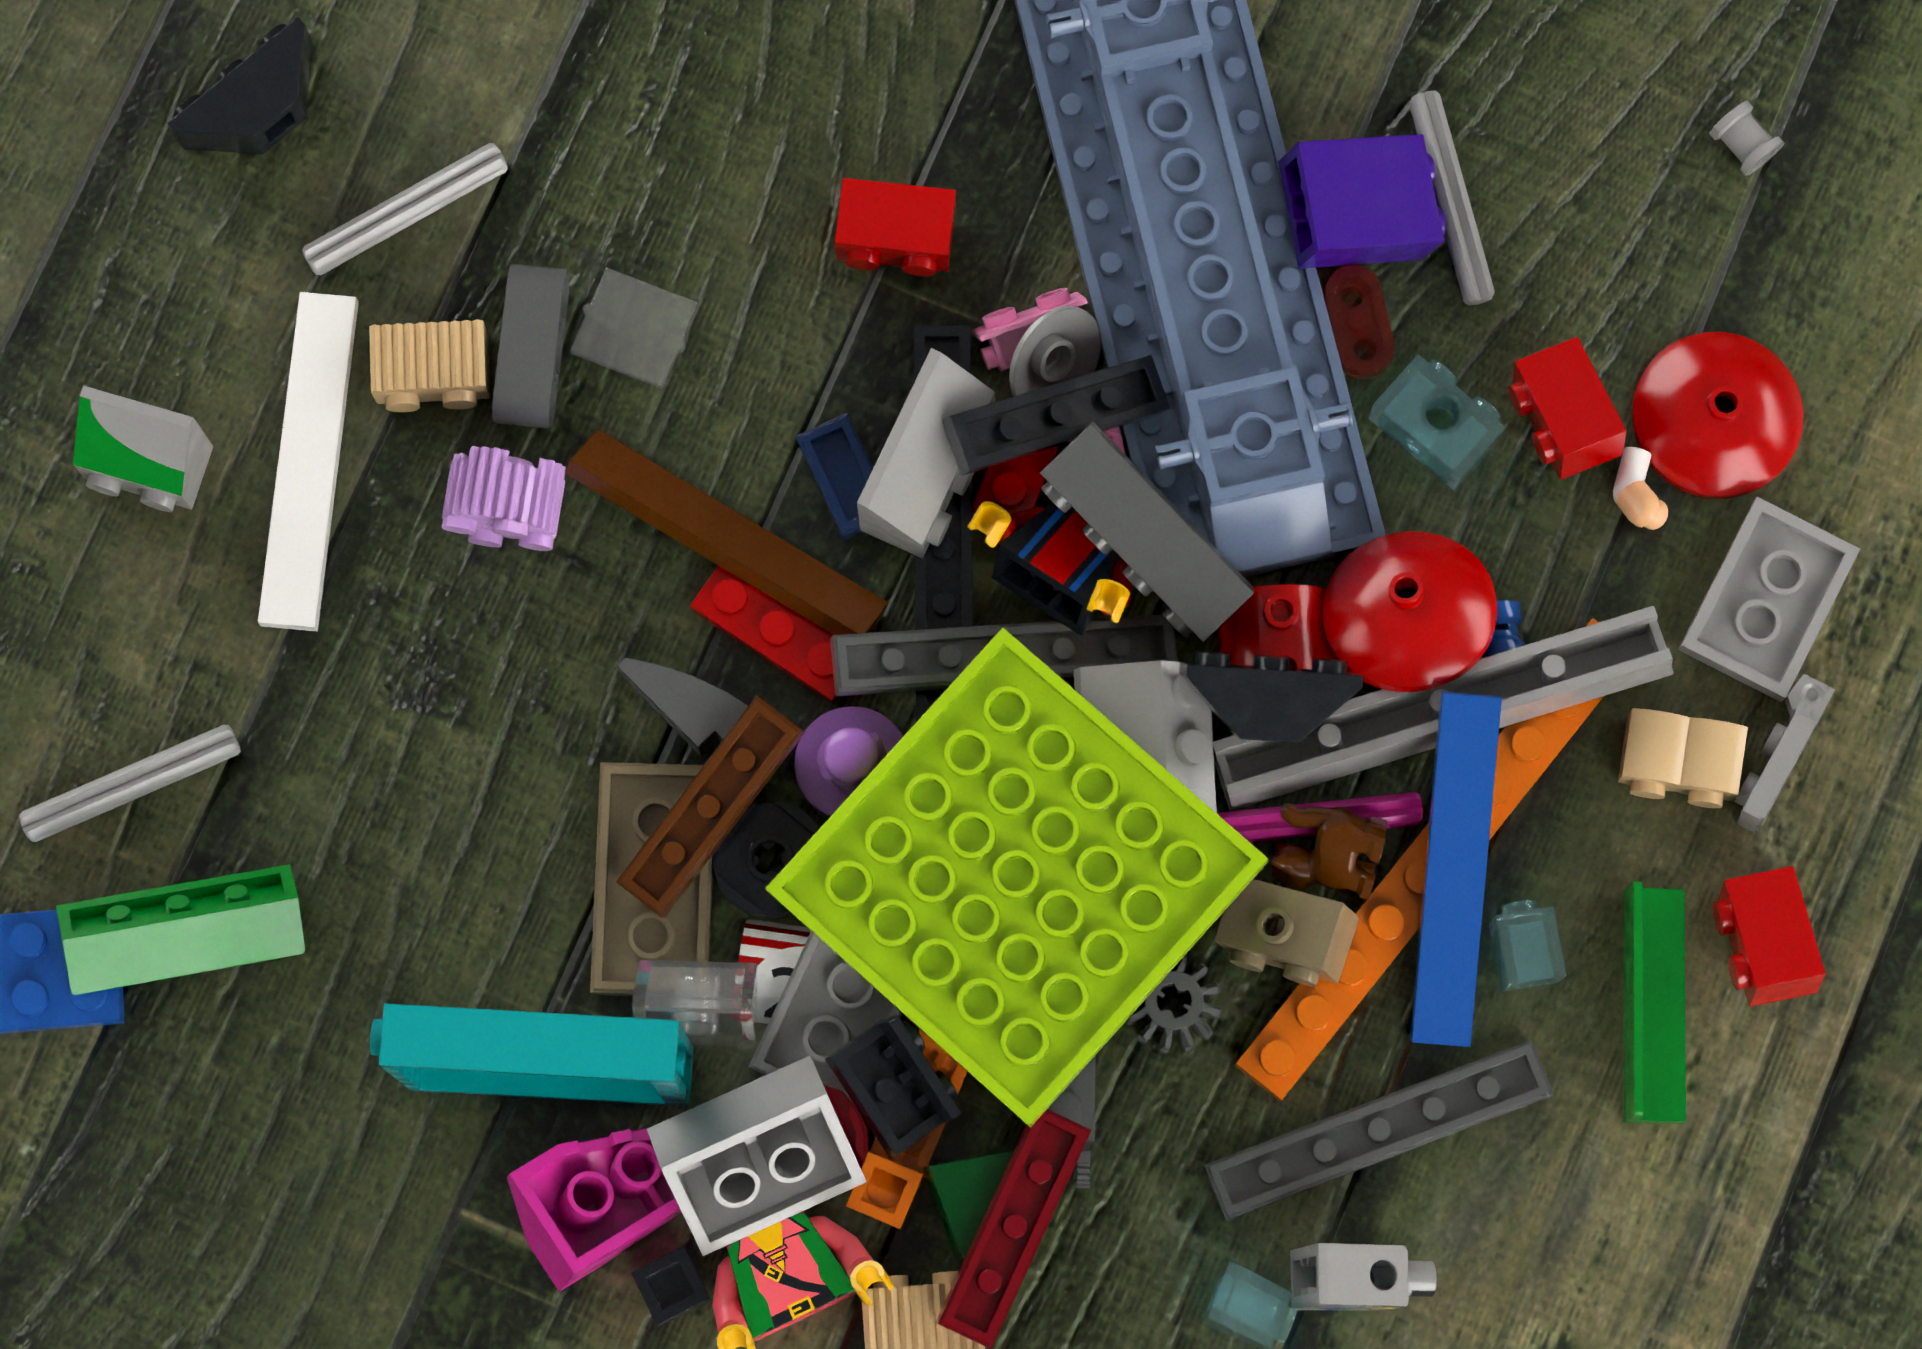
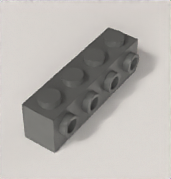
[1040,421,1254,642]

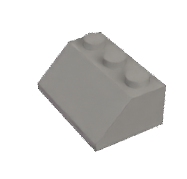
[857,348,995,558]
[1074,660,1217,813]
[647,1056,866,1256]

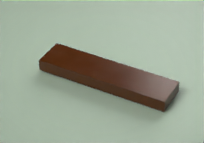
[616,696,805,918]

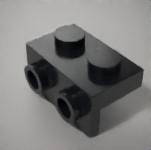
[825,1015,961,1158]

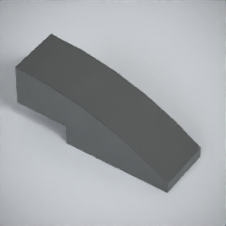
[617,657,748,757]

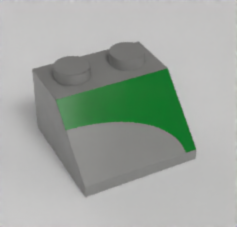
[73,386,214,512]

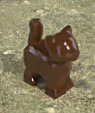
[1271,803,1387,900]

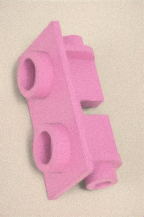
[972,288,1088,372]

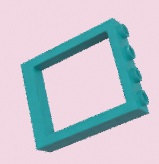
[370,1003,694,1106]

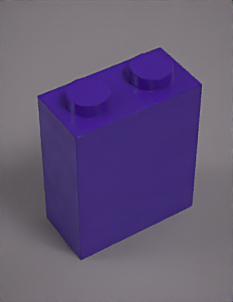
[1278,134,1445,269]

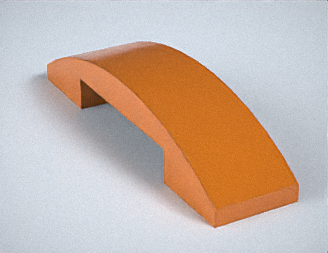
[846,1029,967,1229]

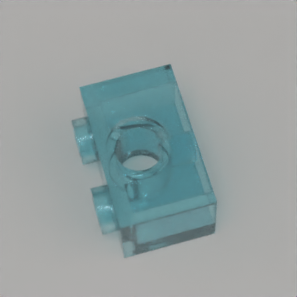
[1368,354,1506,491]

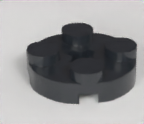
[712,802,820,920]

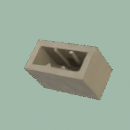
[1214,879,1359,987]

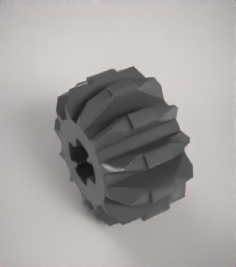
[1126,955,1223,1054]

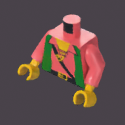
[712,1211,894,1349]

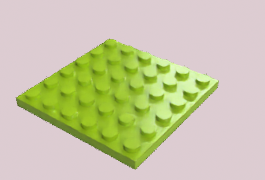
[765,628,1268,1128]

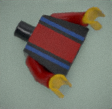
[967,501,1132,636]

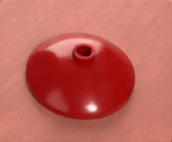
[1631,332,1804,499]
[1322,531,1498,692]

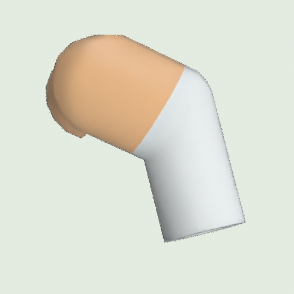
[1613,447,1668,530]

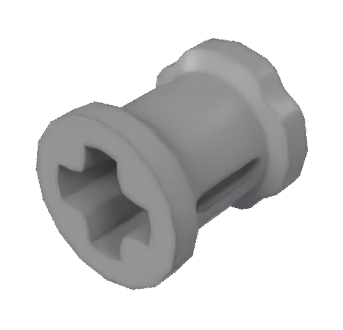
[1709,100,1785,176]

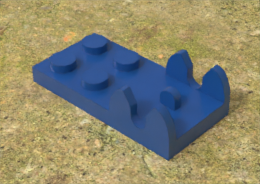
[0,910,125,1034]

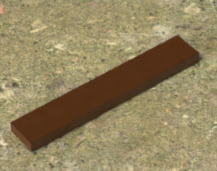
[565,429,888,635]

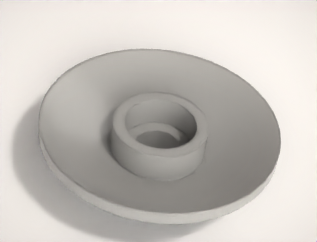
[1009,306,1101,396]

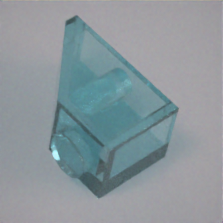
[1201,1261,1297,1349]

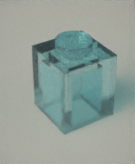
[1489,900,1566,992]

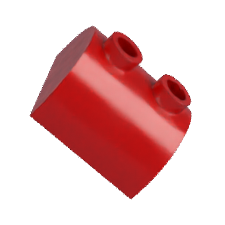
[1219,584,1337,669]

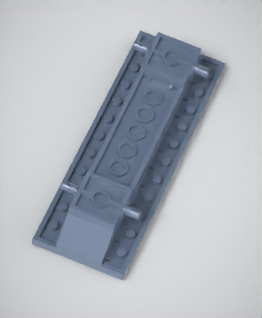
[1014,0,1386,578]

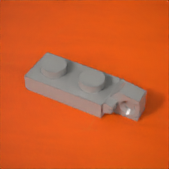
[1734,674,1835,833]

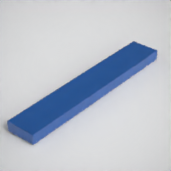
[1410,691,1502,1047]

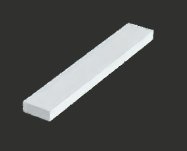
[258,292,359,632]

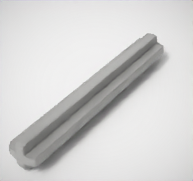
[1410,91,1495,305]
[302,143,508,275]
[19,725,241,842]

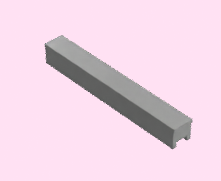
[1213,606,1674,811]

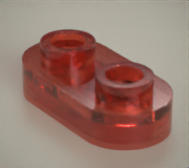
[1324,265,1395,379]

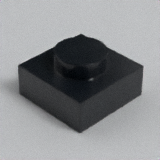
[631,1246,711,1327]

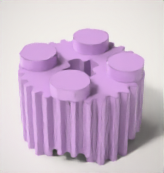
[442,446,566,551]

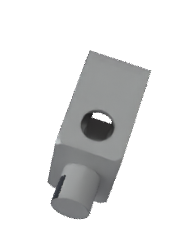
[1290,1243,1437,1310]

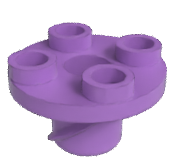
[794,706,903,818]

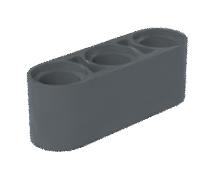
[492,264,569,429]

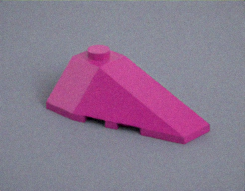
[507,1127,682,1292]

